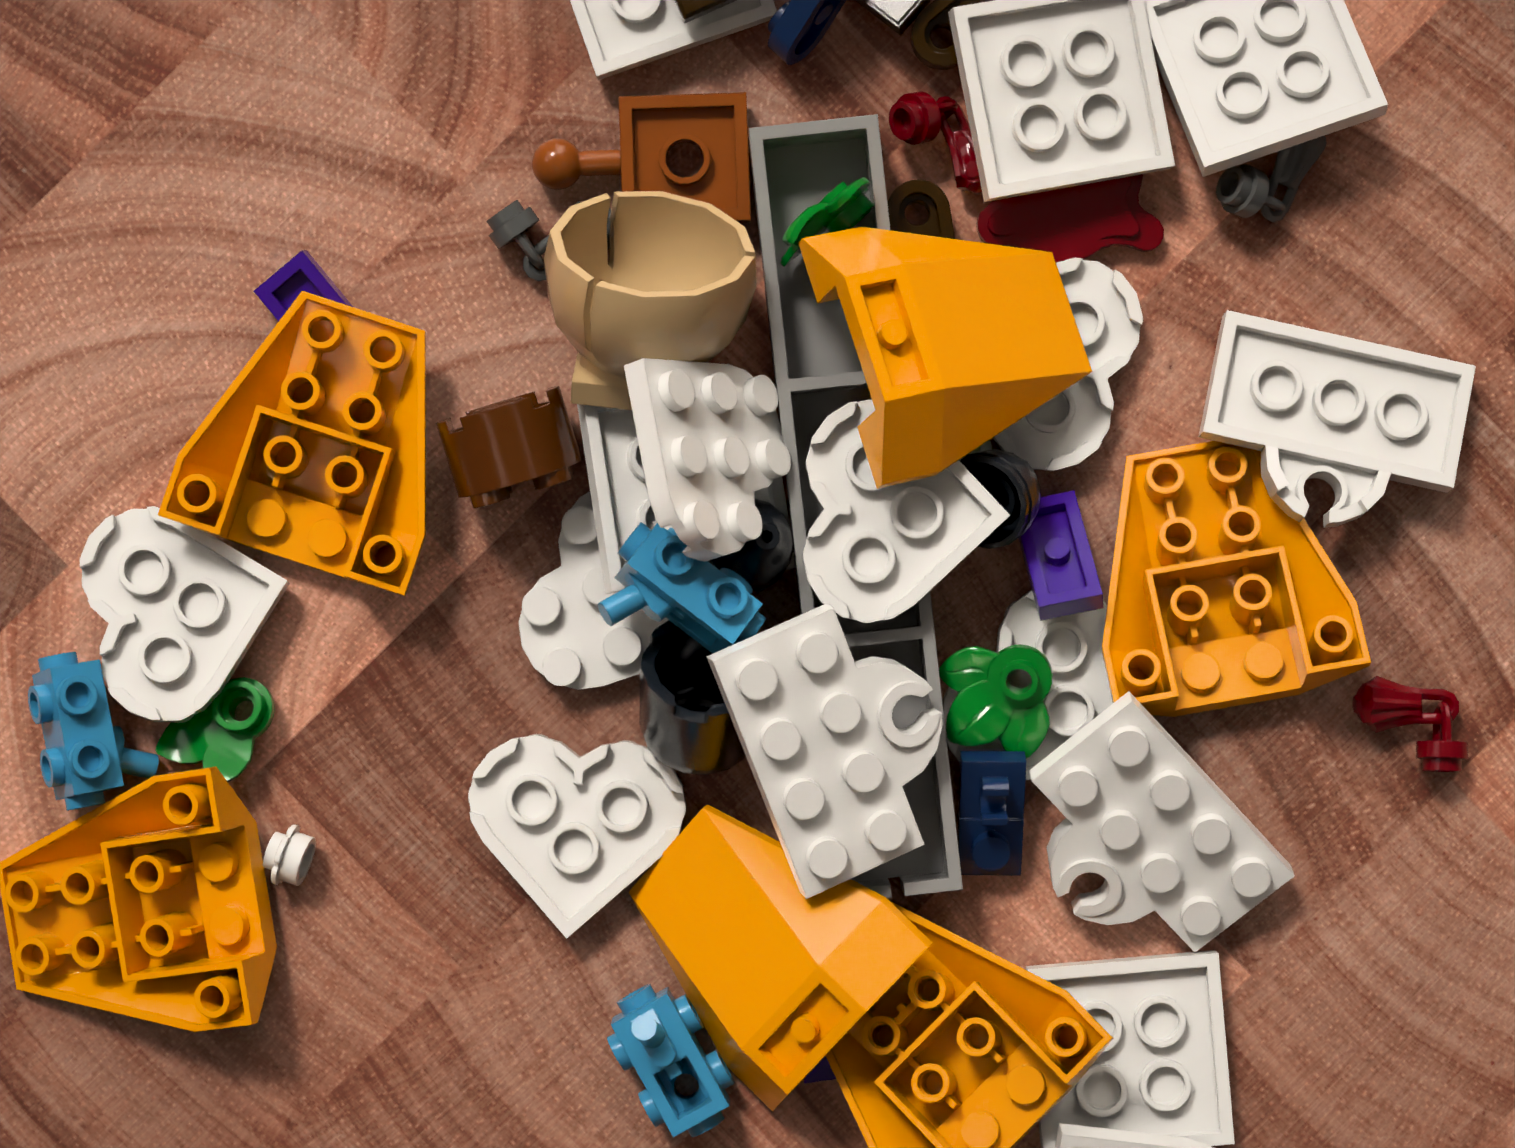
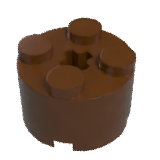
[436,386,582,508]

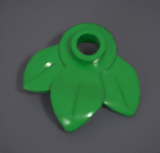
[780,177,874,267]
[939,644,1053,759]
[155,677,275,782]

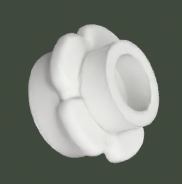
[263,824,316,886]

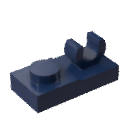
[957,751,1027,876]

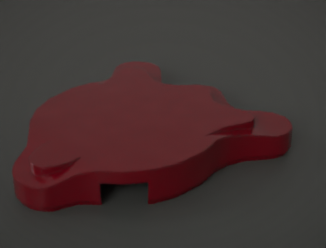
[976,174,1164,262]

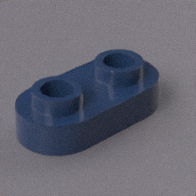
[768,0,846,65]

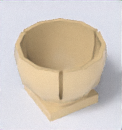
[544,191,757,410]

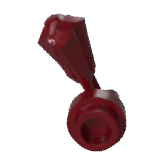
[889,91,982,195]
[1352,676,1468,772]

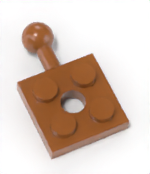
[532,92,751,223]

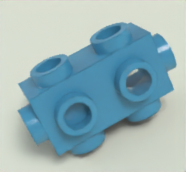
[598,522,766,653]
[28,652,159,811]
[607,984,735,1137]

